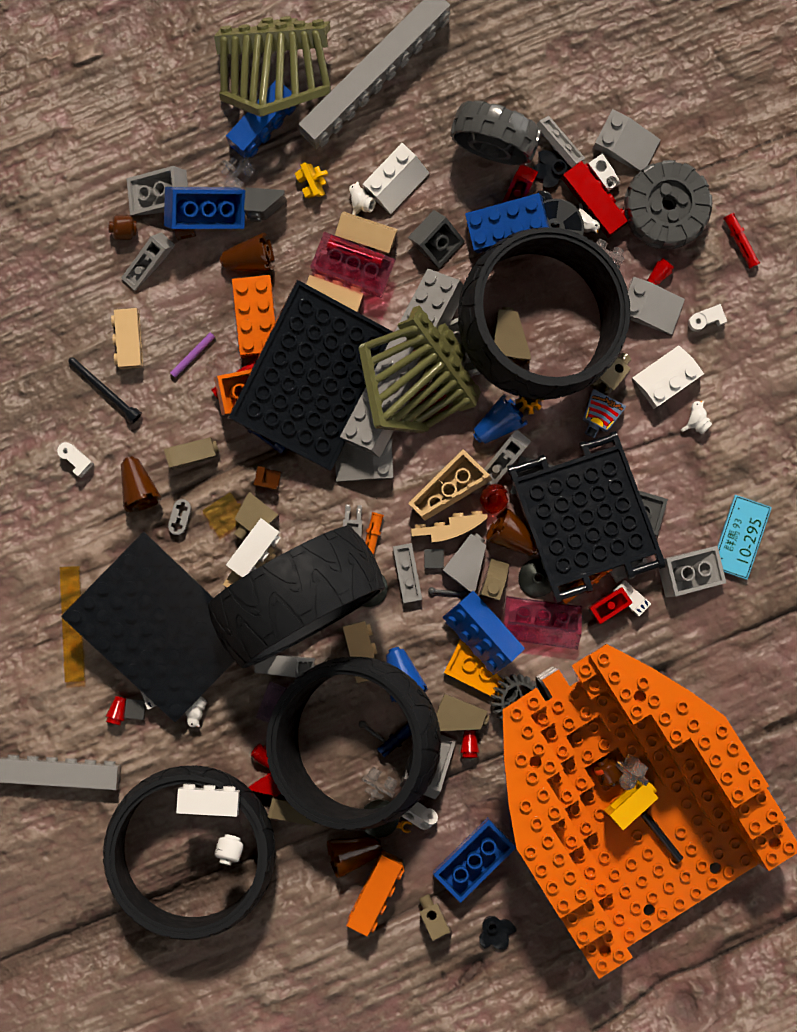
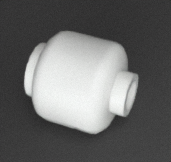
[214,834,243,866]

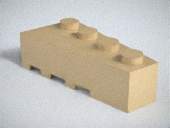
[408,450,492,521]

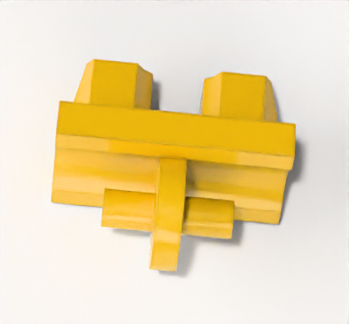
[295,162,329,199]

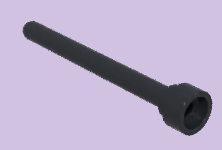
[68,357,142,424]

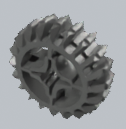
[491,674,540,720]

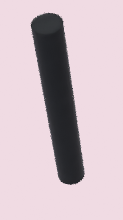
[640,811,684,862]

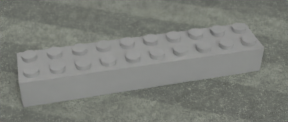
[298,0,450,150]
[340,269,463,458]

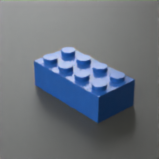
[226,80,296,160]
[164,187,246,229]
[465,193,549,254]
[442,590,525,675]
[433,817,516,903]

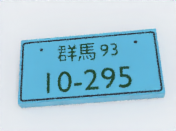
[717,495,772,580]

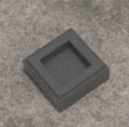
[424,549,444,568]
[124,698,146,720]

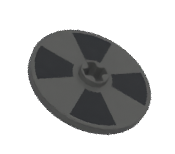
[543,199,584,235]

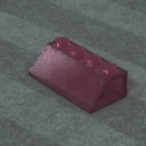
[310,232,396,298]
[503,596,582,650]

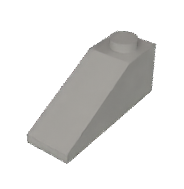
[121,232,175,291]
[484,430,531,489]

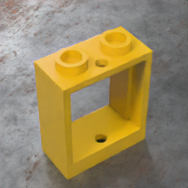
[604,779,658,830]

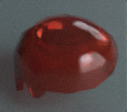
[480,483,509,514]

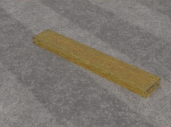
[60,566,85,682]

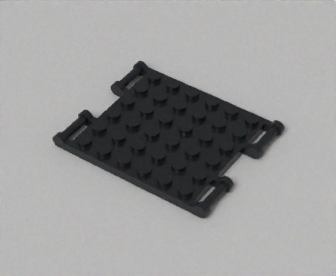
[507,431,666,604]

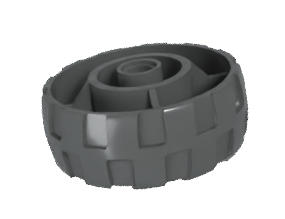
[450,101,541,166]
[624,160,713,250]

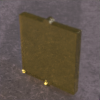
[202,492,241,537]

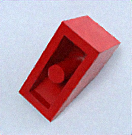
[502,165,538,203]
[588,587,633,624]
[248,772,283,796]

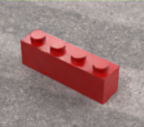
[562,161,628,238]

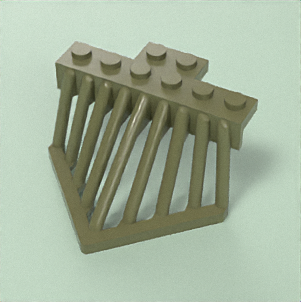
[214,16,331,116]
[359,305,481,433]

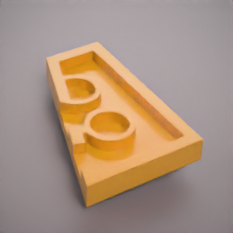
[444,639,504,696]

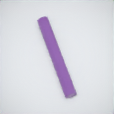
[170,332,215,378]

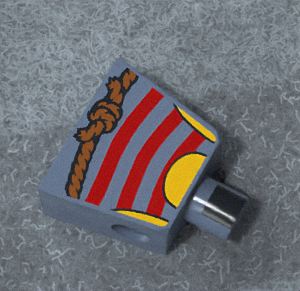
[582,389,626,438]

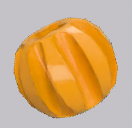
[515,395,544,415]

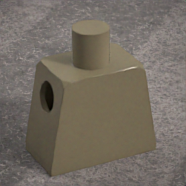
[590,353,631,395]
[234,492,279,540]
[419,894,452,941]

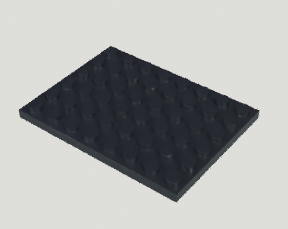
[228,280,393,471]
[61,531,235,722]

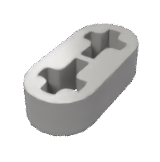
[168,499,192,535]

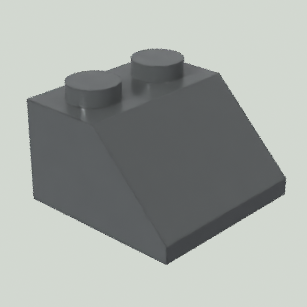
[244,187,287,222]
[408,210,465,268]

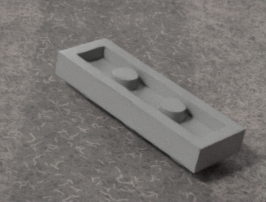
[537,116,586,168]
[393,543,422,603]

